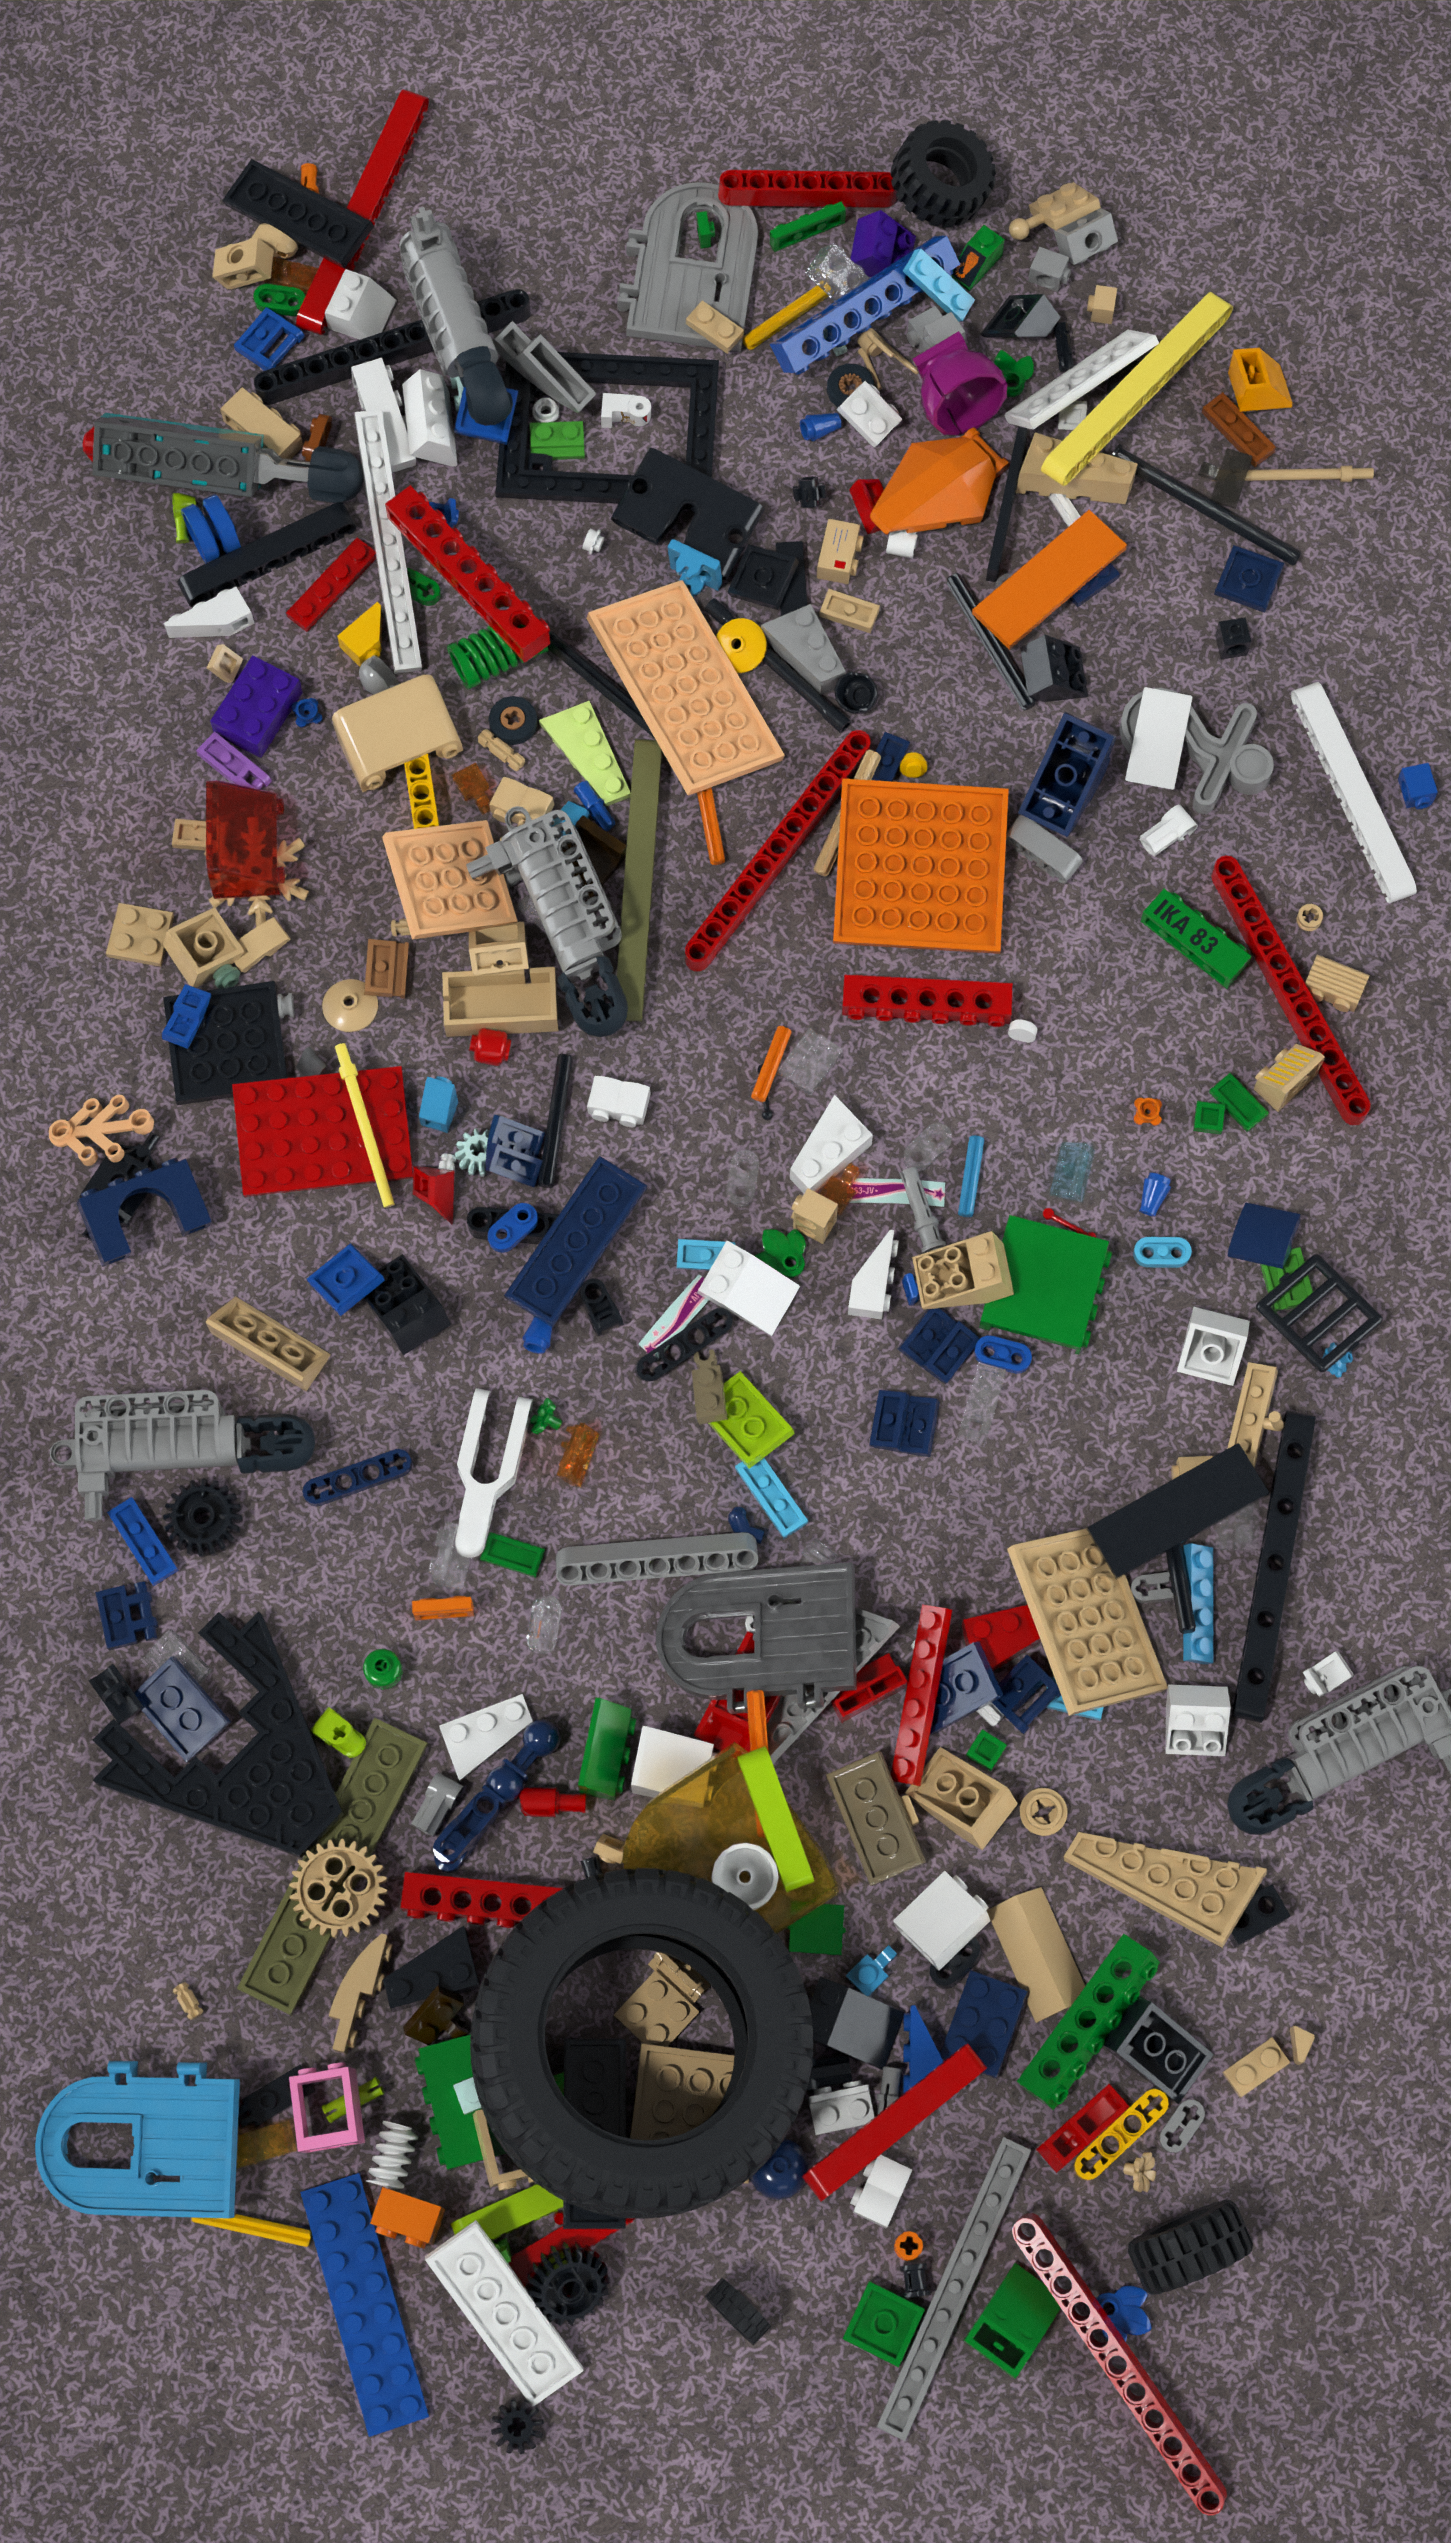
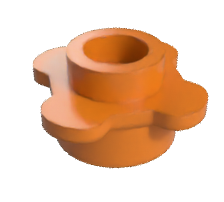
[1133,1098,1162,1126]

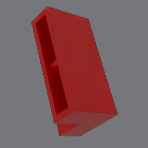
[830,1653,908,1723]

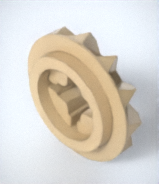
[1019,1788,1067,1837]

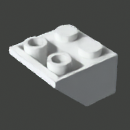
[1166,1684,1231,1756]

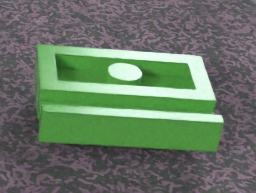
[530,421,585,460]
[1260,1247,1313,1312]

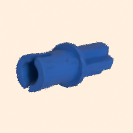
[573,781,615,832]

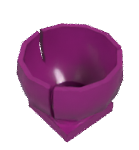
[913,331,1007,435]

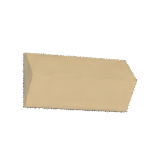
[206,1296,331,1392]
[987,1887,1085,2023]

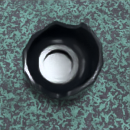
[834,671,879,714]

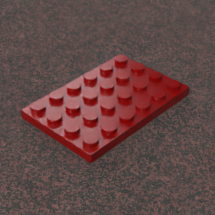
[232,1066,413,1197]

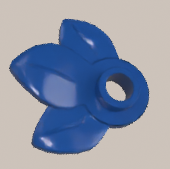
[1096,2286,1151,2342]

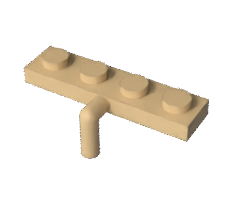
[1227,1362,1284,1468]

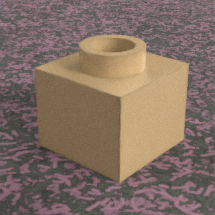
[1087,285,1117,324]

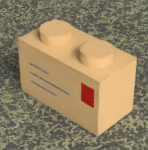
[817,519,864,584]

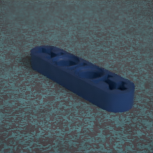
[302,1449,412,1507]

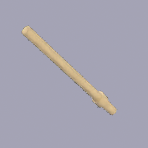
[1211,466,1374,482]

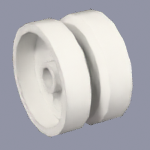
[711,1843,779,1911]

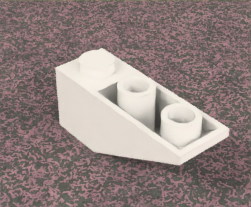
[164,587,254,638]
[848,1230,899,1319]

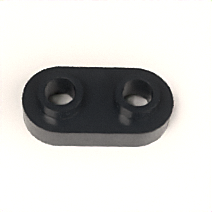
[930,1937,982,1989]

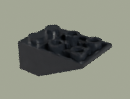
[363,1254,451,1355]

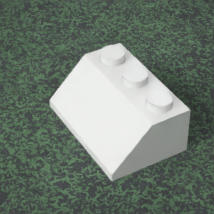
[402,369,458,467]

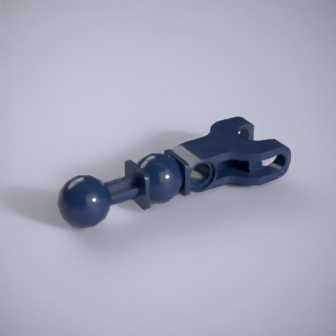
[433,1719,561,1873]

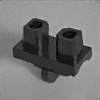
[89,1664,144,1725]

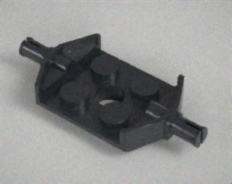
[79,1132,160,1241]

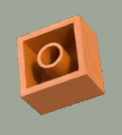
[370,2187,446,2249]

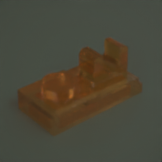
[264,256,318,294]
[556,1423,600,1487]

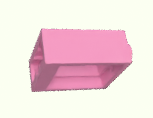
[289,2062,365,2153]

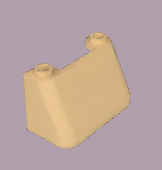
[332,674,463,792]

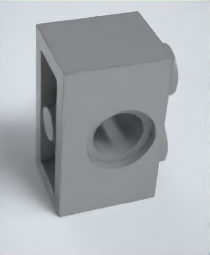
[1053,208,1118,265]

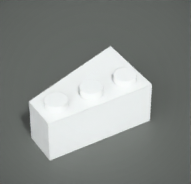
[790,1095,873,1194]

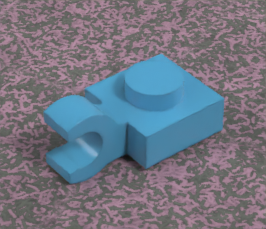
[846,1945,897,1996]

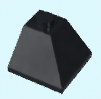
[981,294,1061,338]

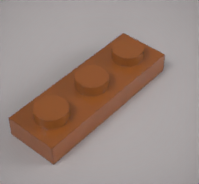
[1201,392,1276,467]

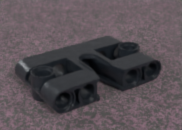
[610,447,765,580]

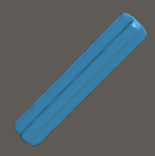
[958,1135,984,1217]

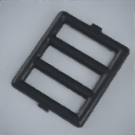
[1256,1254,1383,1372]

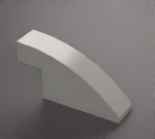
[493,321,596,413]

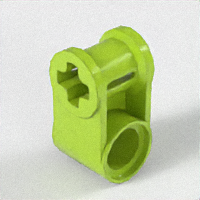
[310,1707,366,1758]

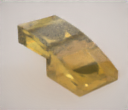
[236,2121,297,2169]

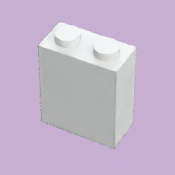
[893,1871,991,1970]

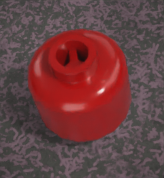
[469,1028,511,1066]

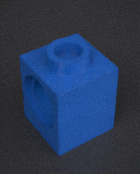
[1398,763,1438,809]

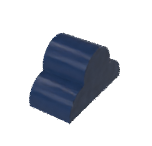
[1018,712,1116,837]

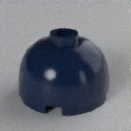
[750,2138,809,2200]

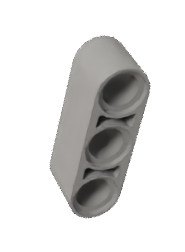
[1006,815,1083,884]

